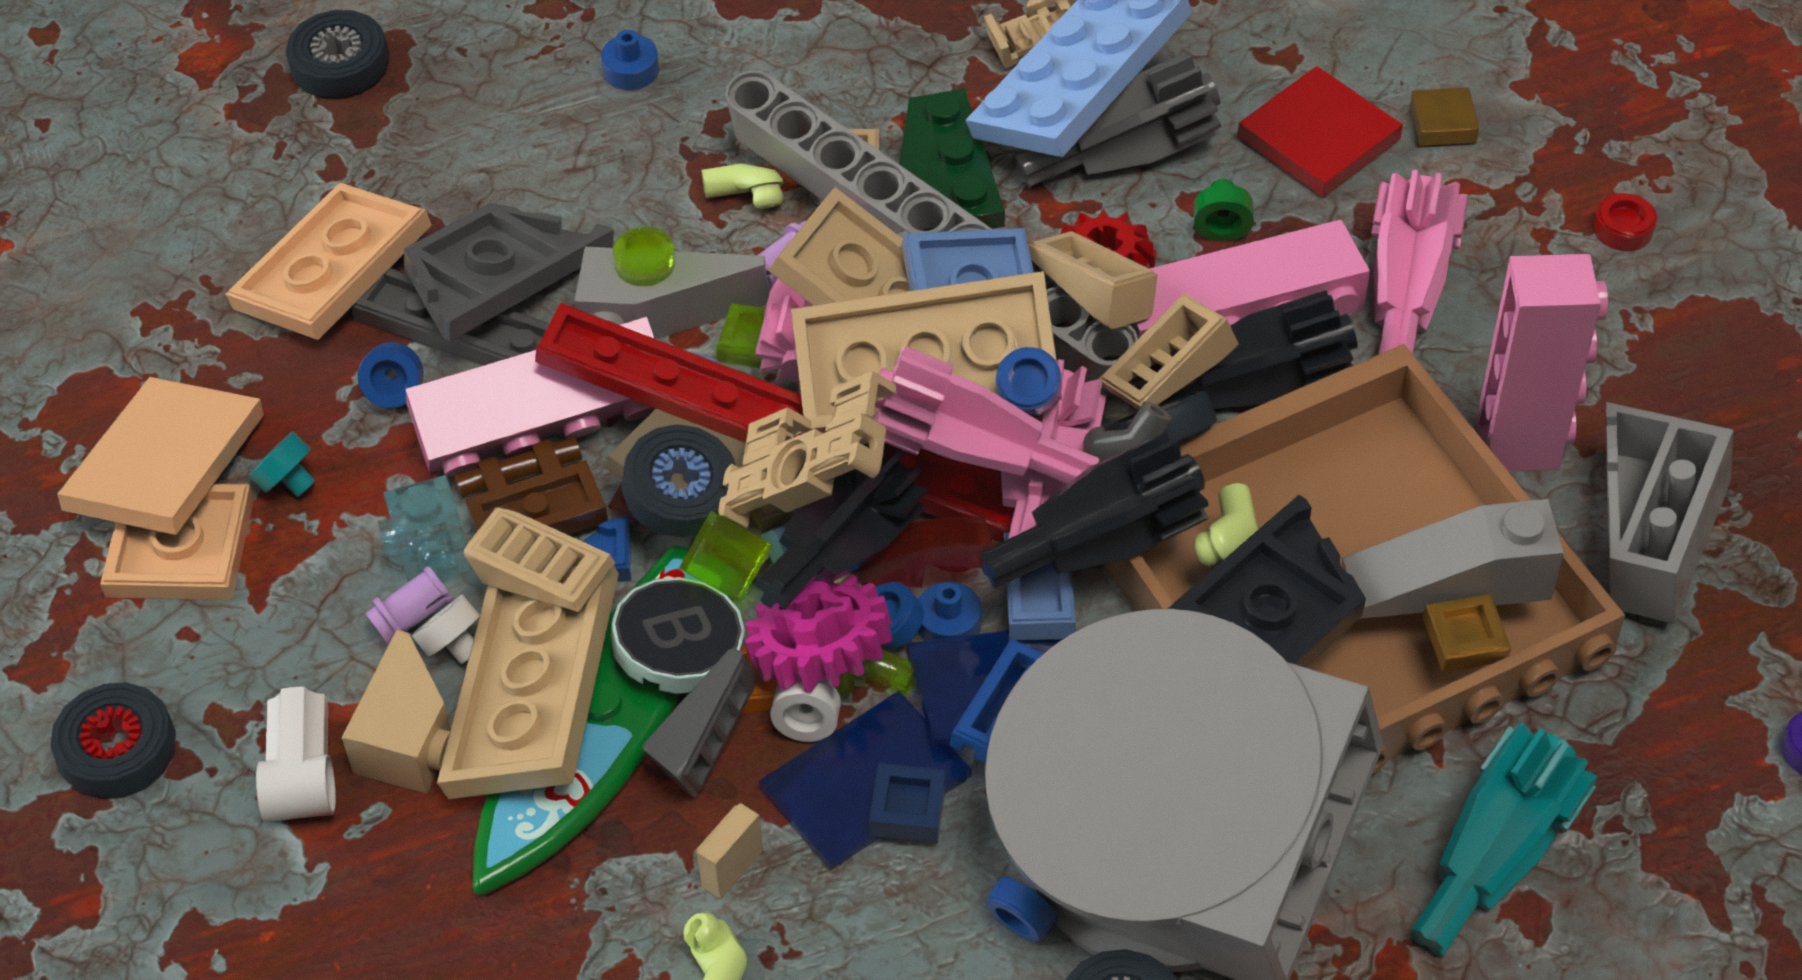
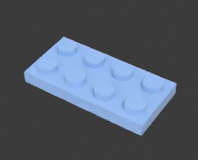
[966,0,1192,157]

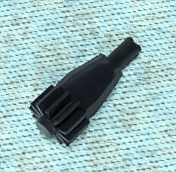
[1133,290,1358,409]
[979,432,1209,589]
[755,442,929,609]

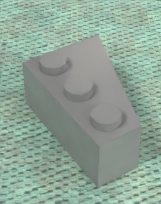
[1606,402,1734,624]

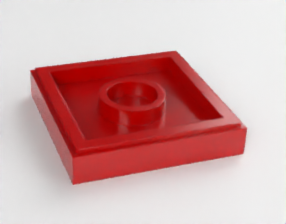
[1237,66,1403,197]

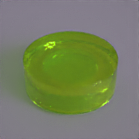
[613,227,676,286]

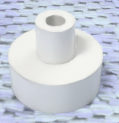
[412,595,480,664]
[770,680,841,742]

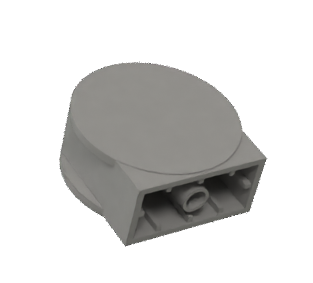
[985,609,1384,980]

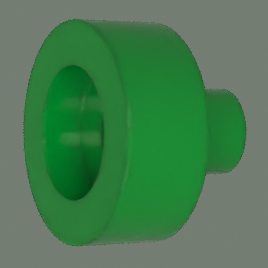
[1194,179,1254,241]

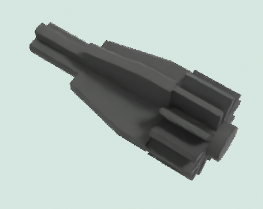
[1015,53,1221,188]

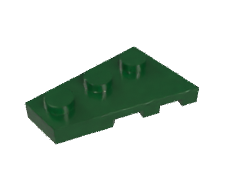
[899,88,1005,231]

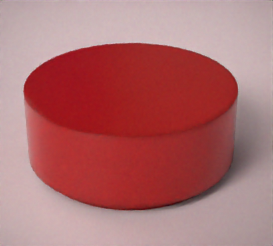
[1593,193,1657,251]

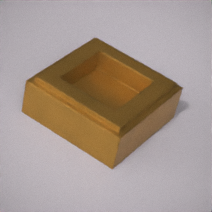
[1410,87,1479,146]
[1423,593,1511,673]

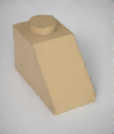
[342,630,451,794]

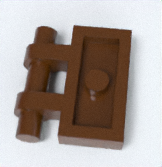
[454,437,608,535]

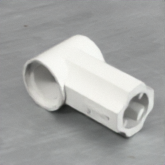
[256,686,336,822]

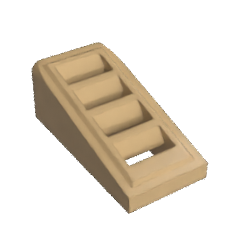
[1028,231,1158,329]
[1099,294,1239,410]
[464,507,615,612]

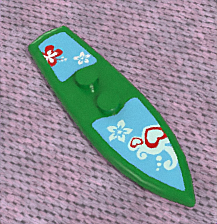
[472,546,742,897]

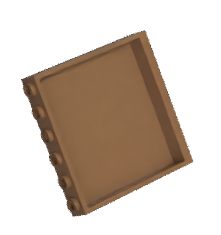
[1103,344,1625,774]

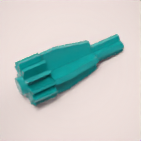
[1411,723,1598,956]

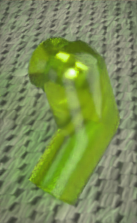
[834,649,921,696]

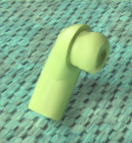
[701,163,784,209]
[1193,483,1258,567]
[683,912,748,980]

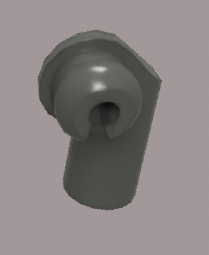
[1083,401,1171,462]

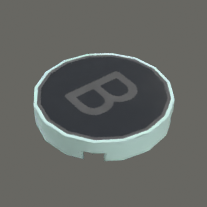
[610,577,745,694]

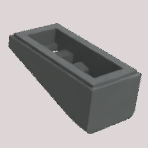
[642,647,759,799]

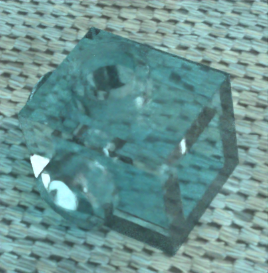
[378,475,472,582]

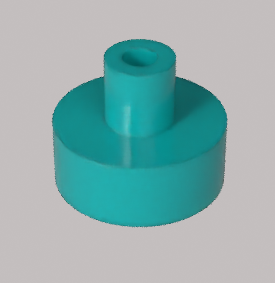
[247,431,315,497]

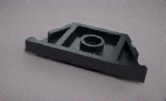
[1167,495,1366,668]

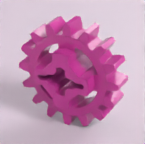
[745,575,892,692]

